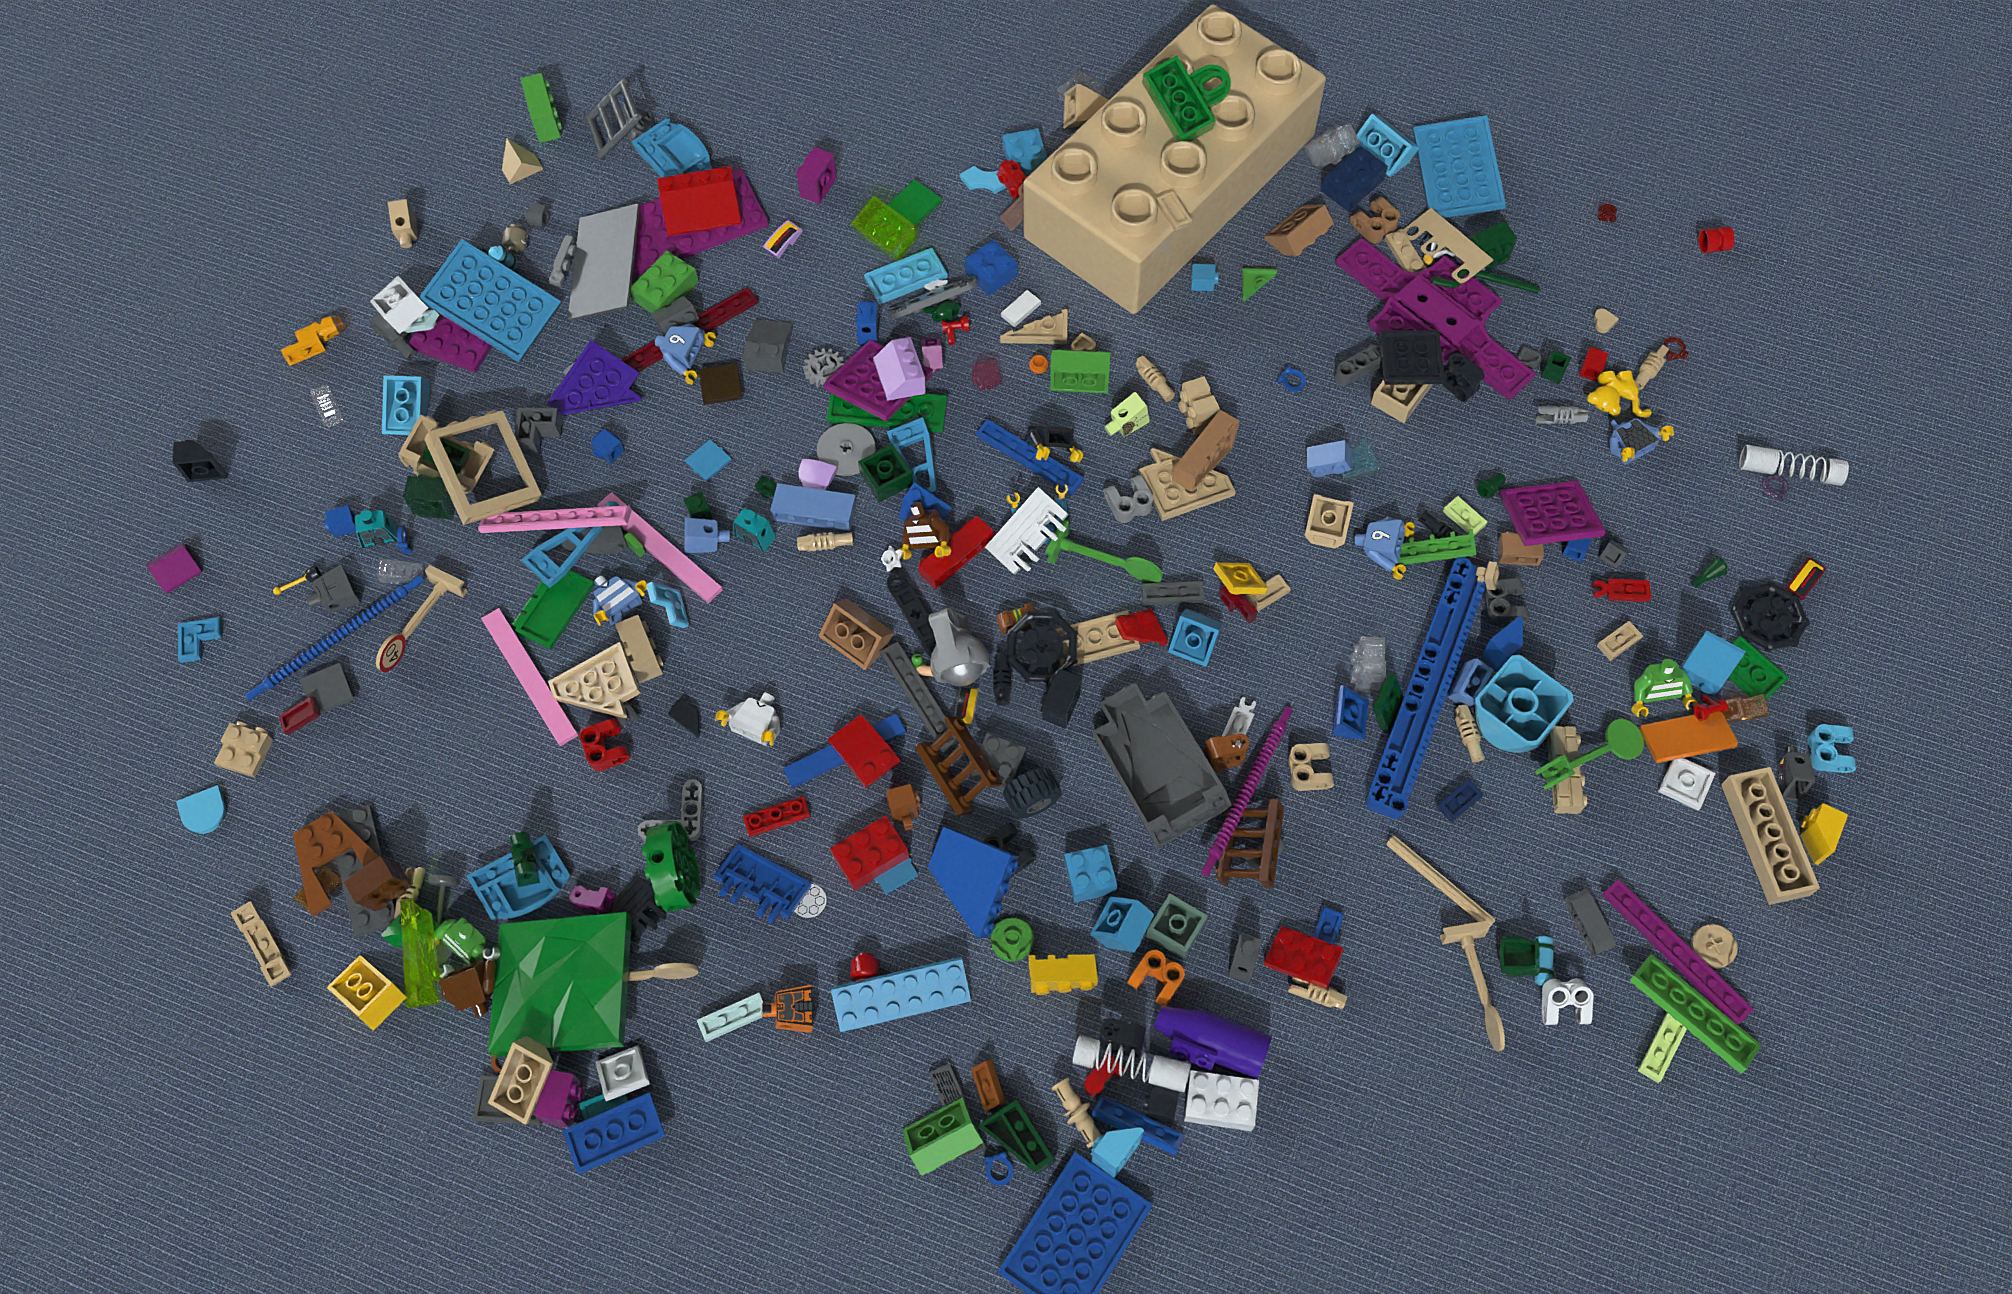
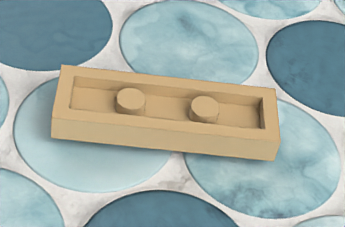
[1384,229,1427,273]

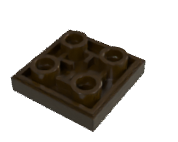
[698,363,742,405]

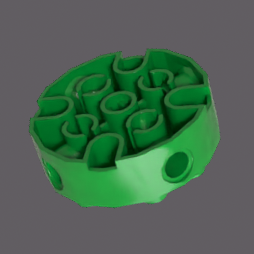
[642,821,700,912]

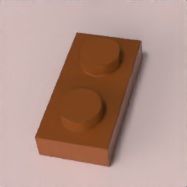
[971,1060,1006,1112]

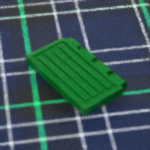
[511,565,595,650]

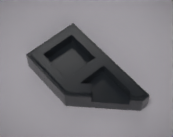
[668,699,700,738]

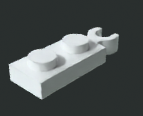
[1222,697,1256,748]

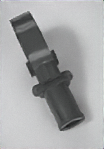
[369,314,417,360]

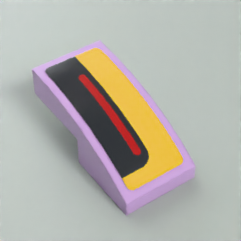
[763,220,803,258]

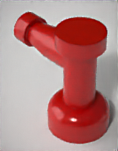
[941,316,969,345]
[1694,694,1728,721]

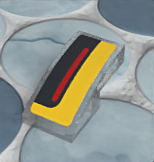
[954,686,981,729]

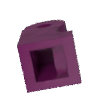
[569,886,616,915]

